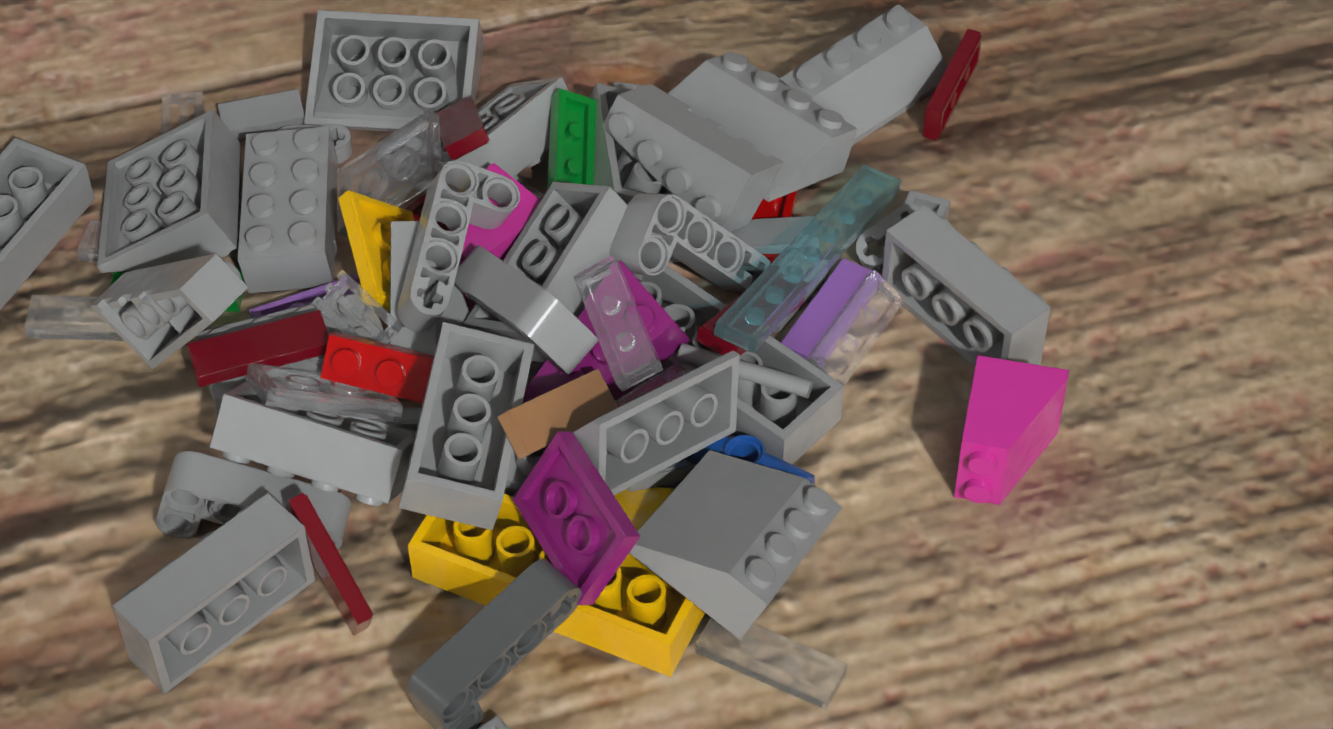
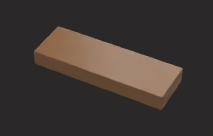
[497,369,618,460]

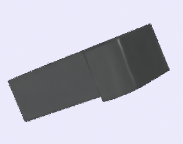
[408,559,582,729]

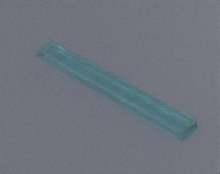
[714,164,902,353]

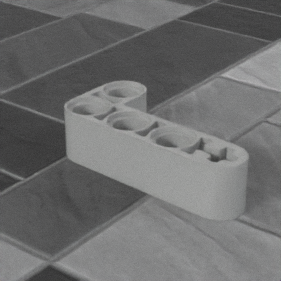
[397,160,520,332]
[610,193,773,292]
[454,245,599,375]
[156,451,351,550]

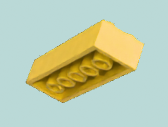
[408,494,705,677]

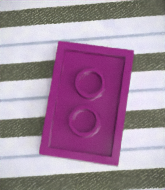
[513,431,641,605]

